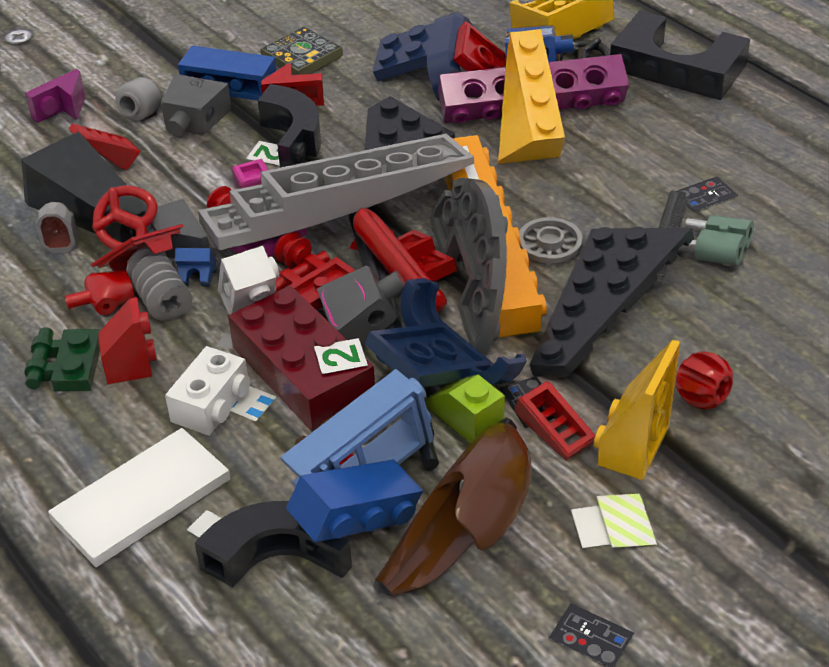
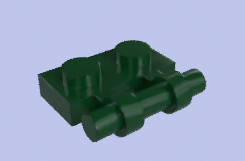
[24,327,100,392]

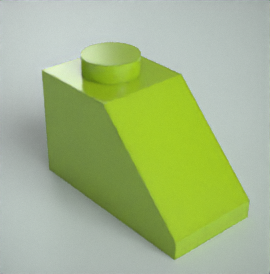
[425,375,505,443]

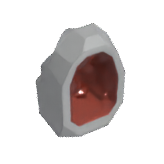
[36,202,79,254]

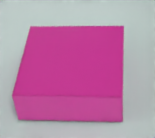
[232,159,268,189]

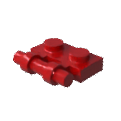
[274,251,355,310]

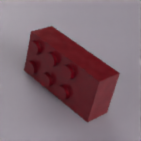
[228,285,375,432]

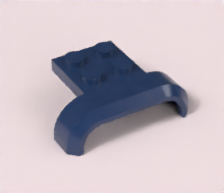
[373,12,473,101]
[364,278,527,387]

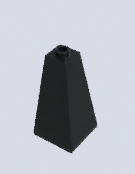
[21,131,147,243]

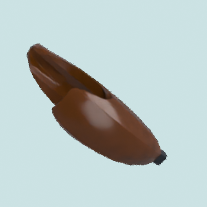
[374,417,532,596]

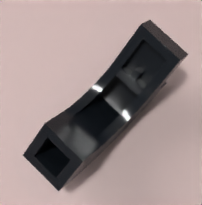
[258,84,321,168]
[195,501,352,588]

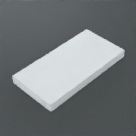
[48,428,231,567]

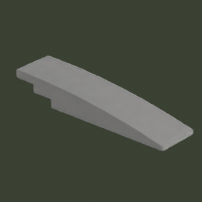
[198,134,474,250]

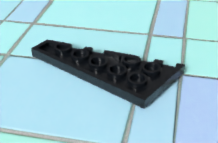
[529,227,694,377]

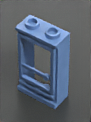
[281,369,434,488]

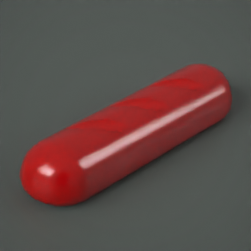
[353,208,447,313]

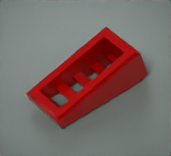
[68,123,140,170]
[514,380,596,461]

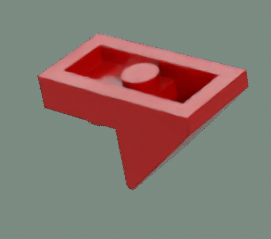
[261,63,324,106]

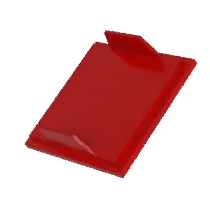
[91,224,184,271]

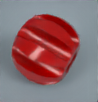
[676,351,733,410]

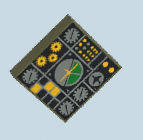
[260,26,343,75]

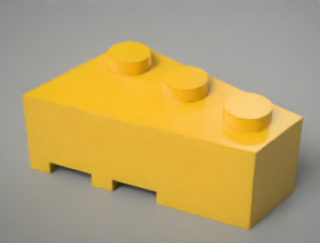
[509,0,614,48]

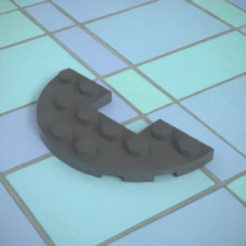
[430,177,508,355]

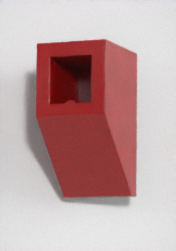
[98,297,157,385]

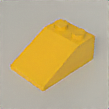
[594,340,680,480]

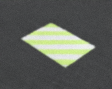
[596,494,657,548]

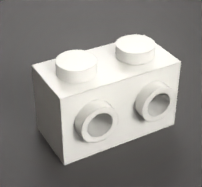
[218,246,279,315]
[165,346,250,436]

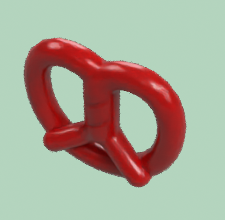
[92,185,158,250]

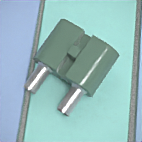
[678,215,754,266]

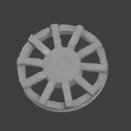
[519,217,583,266]

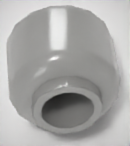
[115,77,162,121]

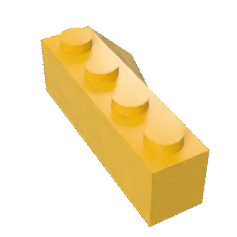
[498,29,565,164]

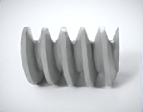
[126,246,192,321]

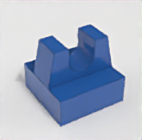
[175,248,217,286]

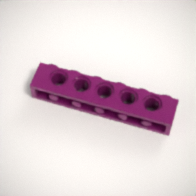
[438,54,629,123]

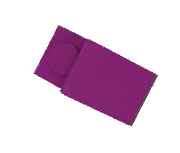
[25,69,85,123]

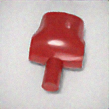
[64,270,135,315]

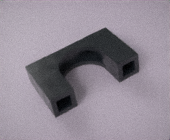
[610,10,750,100]

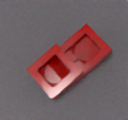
[397,230,457,282]

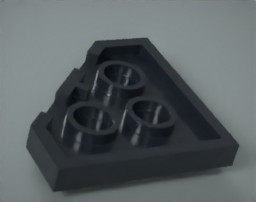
[365,96,455,150]

